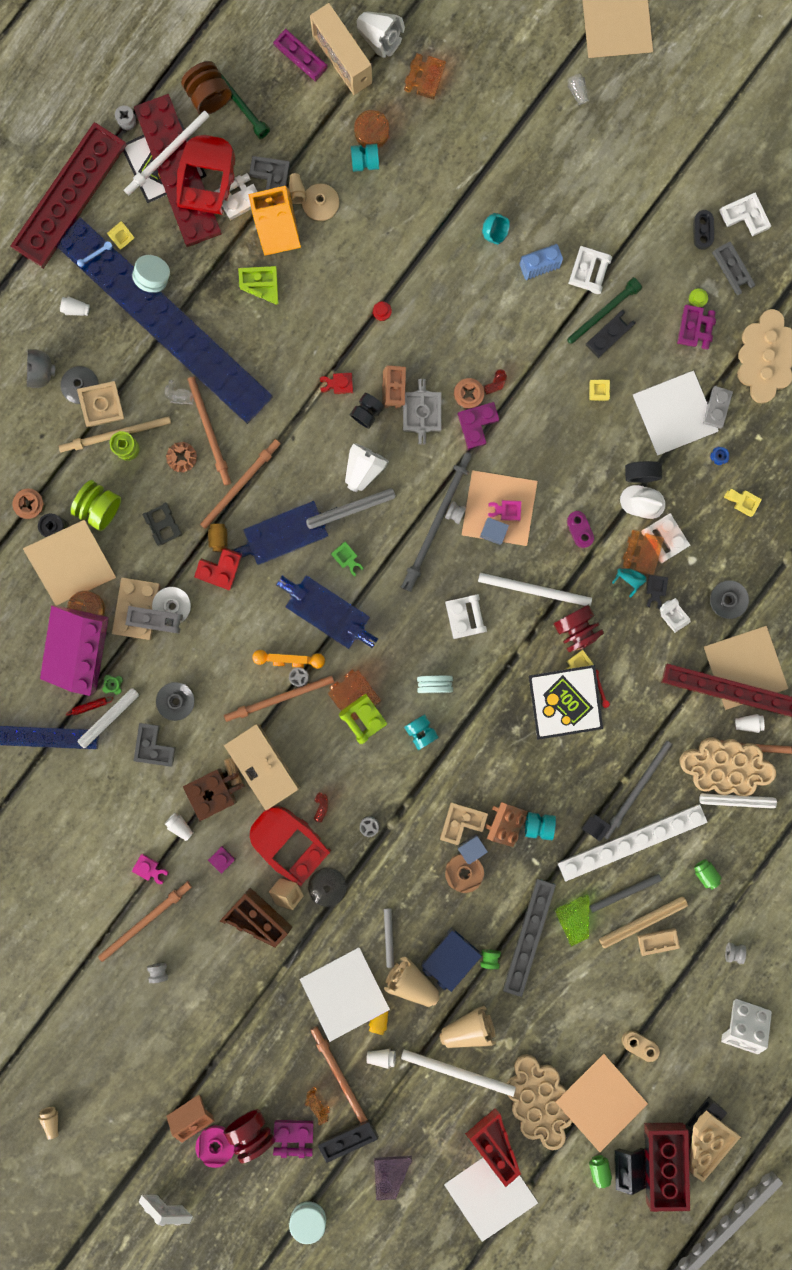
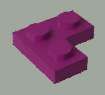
[457,402,499,450]

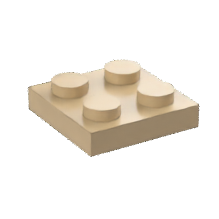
[77,381,124,428]

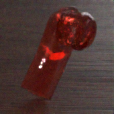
[483,369,507,395]
[314,792,328,823]

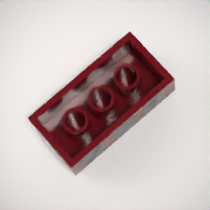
[644,1122,690,1212]

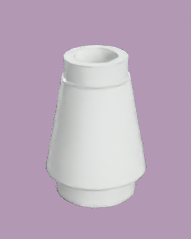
[60,296,90,316]
[735,714,764,733]
[165,813,194,841]
[367,1049,396,1069]

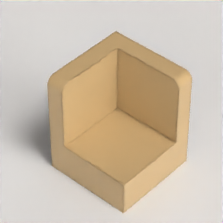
[269,878,304,910]

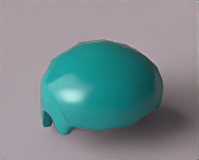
[482,213,510,245]

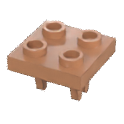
[485,802,528,847]

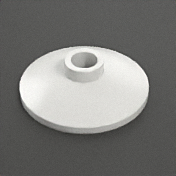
[152,587,191,625]

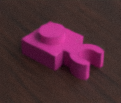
[488,500,521,521]
[132,854,169,884]

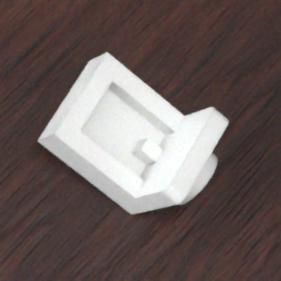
[660,598,691,633]

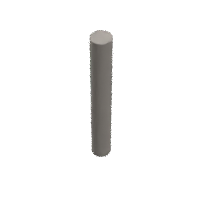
[384,908,394,968]

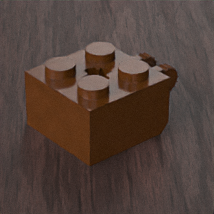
[183,768,245,822]

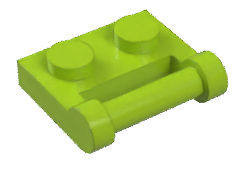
[339,694,387,744]

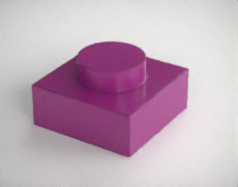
[208,846,236,874]

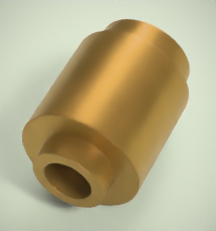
[208,524,228,552]

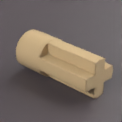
[224,758,242,786]

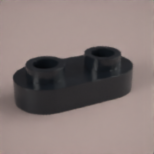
[693,210,714,250]

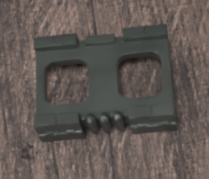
[142,502,182,546]

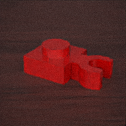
[320,373,353,394]

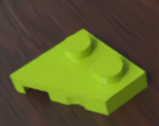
[238,266,279,305]

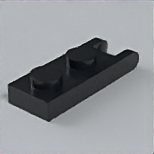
[586,310,636,359]

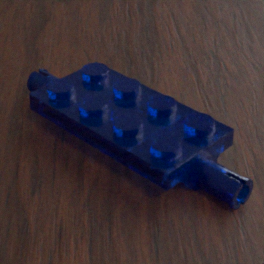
[232,501,338,565]
[276,575,379,649]

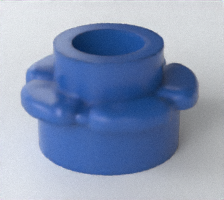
[710,447,729,465]

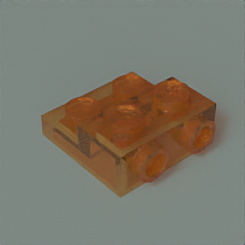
[328,669,382,721]

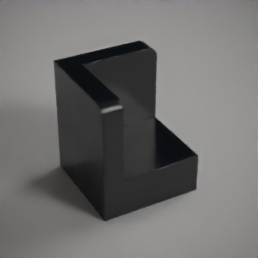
[581,813,611,841]

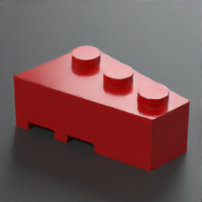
[465,1108,521,1187]

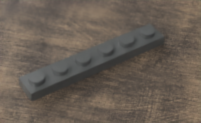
[503,878,556,997]

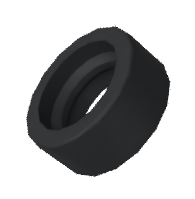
[625,461,662,483]

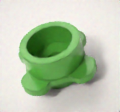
[102,675,123,695]

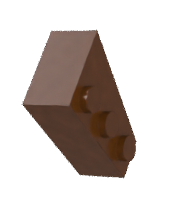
[220,888,292,948]

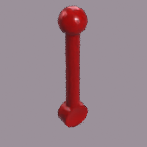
[596,670,610,708]

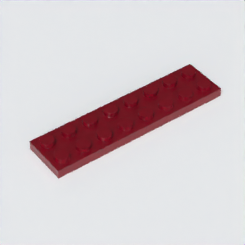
[134,94,222,247]
[10,122,127,269]

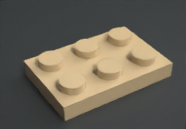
[112,578,160,640]

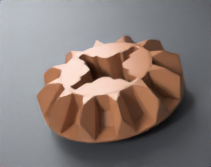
[454,378,484,408]
[166,442,197,472]
[13,489,44,519]

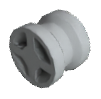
[115,105,137,131]
[445,501,467,525]
[289,667,309,687]
[360,816,379,837]
[725,942,746,964]
[147,963,168,983]

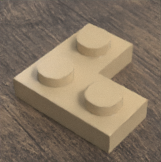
[440,802,488,845]

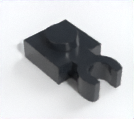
[645,575,668,609]

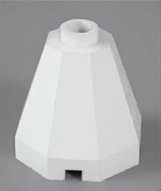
[357,12,405,58]
[345,443,389,492]

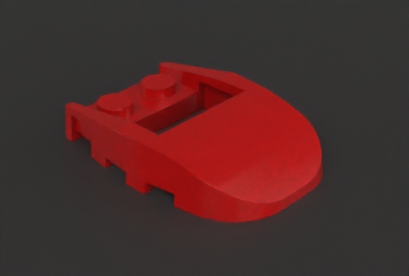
[177,135,235,215]
[250,806,331,886]

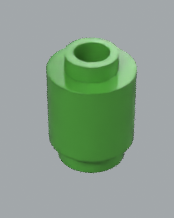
[694,859,722,889]
[589,1155,612,1188]

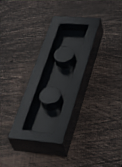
[318,1119,379,1163]

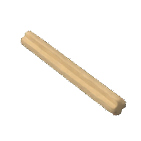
[599,897,688,948]

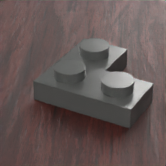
[249,156,290,190]
[133,723,176,767]

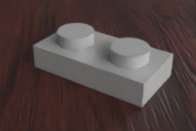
[703,386,733,429]

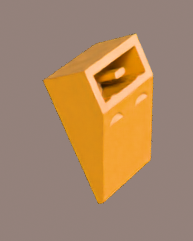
[248,186,301,256]

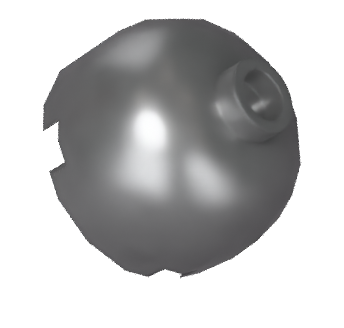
[27,349,55,388]

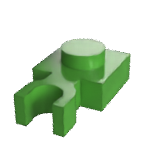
[330,541,364,576]

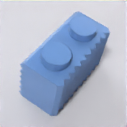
[519,244,563,280]

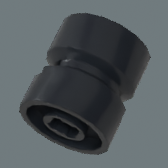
[349,392,385,429]
[38,513,69,537]

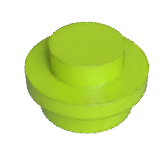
[689,289,708,307]

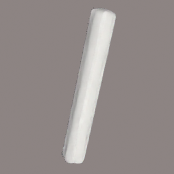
[77,688,139,748]
[699,793,777,808]

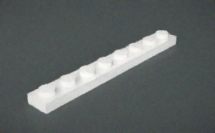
[557,804,708,882]

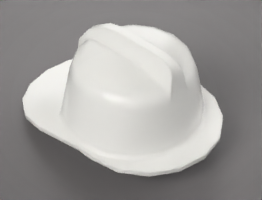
[620,485,665,519]

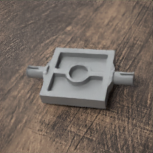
[403,379,441,445]

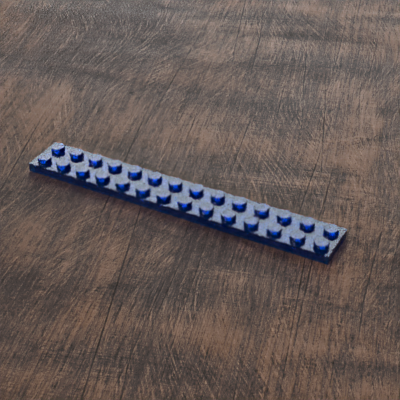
[57,217,273,424]

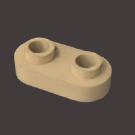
[622,1030,660,1062]

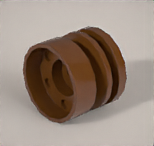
[181,61,232,115]

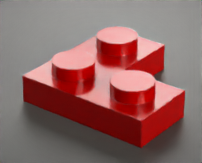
[194,548,242,591]

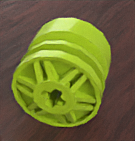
[71,480,121,531]

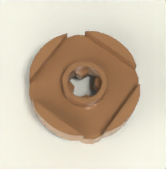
[445,854,484,893]

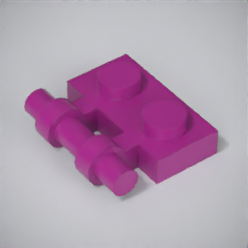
[677,305,716,350]
[273,1120,314,1159]

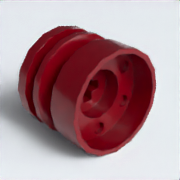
[553,604,604,652]
[223,1109,276,1164]

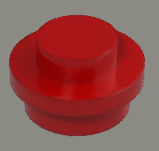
[373,301,392,321]

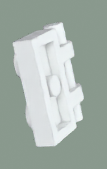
[214,173,257,221]

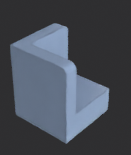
[480,518,509,545]
[457,834,488,864]

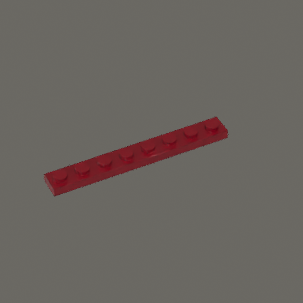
[661,664,792,717]

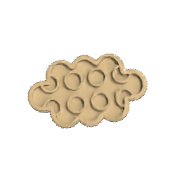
[737,309,792,404]
[680,737,776,796]
[507,1054,572,1150]

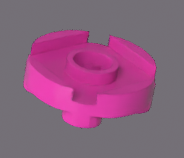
[195,1125,235,1168]

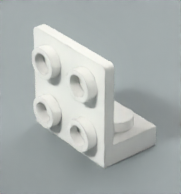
[721,999,772,1054]

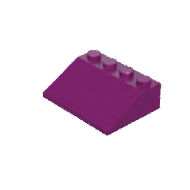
[40,605,109,696]

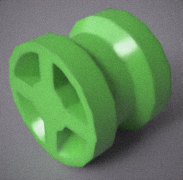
[480,949,501,969]

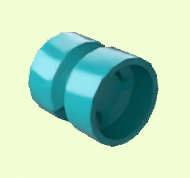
[351,143,379,172]
[404,714,439,750]
[525,812,556,841]

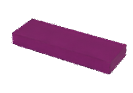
[273,28,328,82]

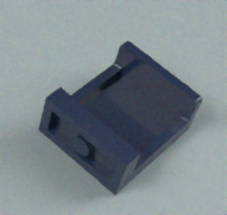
[421,927,482,992]

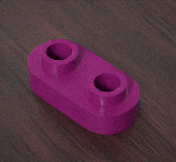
[567,511,594,548]

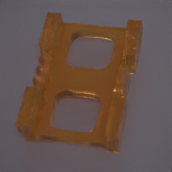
[305,1087,330,1126]

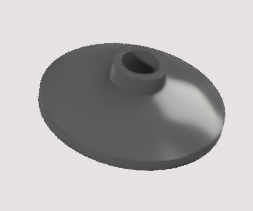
[61,366,99,404]
[710,581,749,619]
[156,682,195,721]

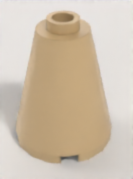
[384,957,440,1007]
[440,1006,496,1048]

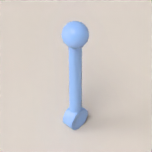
[77,241,112,267]

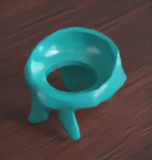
[612,568,647,598]

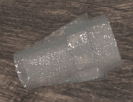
[567,73,589,105]

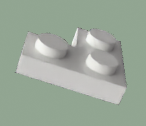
[719,193,771,236]
[139,1195,193,1226]

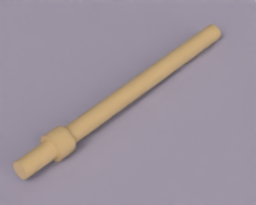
[59,416,171,453]

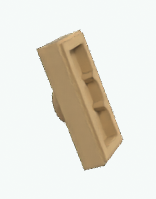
[637,928,680,956]

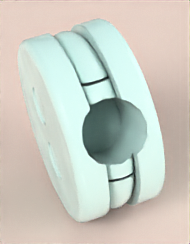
[132,255,170,292]
[417,675,453,693]
[289,1201,326,1244]

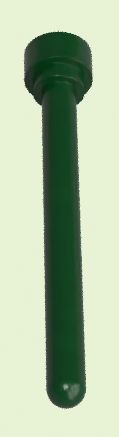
[218,70,270,139]
[567,277,642,344]

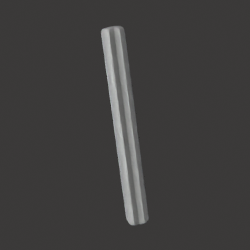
[306,488,395,529]

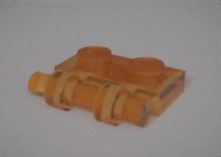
[404,53,446,100]
[622,530,664,575]

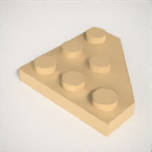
[689,1110,741,1182]

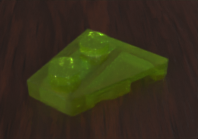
[554,894,590,947]

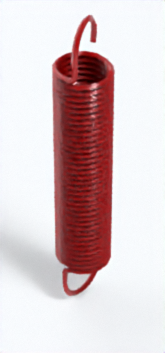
[66,697,113,716]

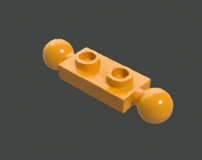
[252,650,325,669]

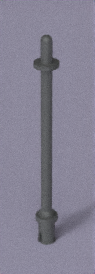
[401,452,472,592]

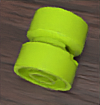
[109,431,140,461]

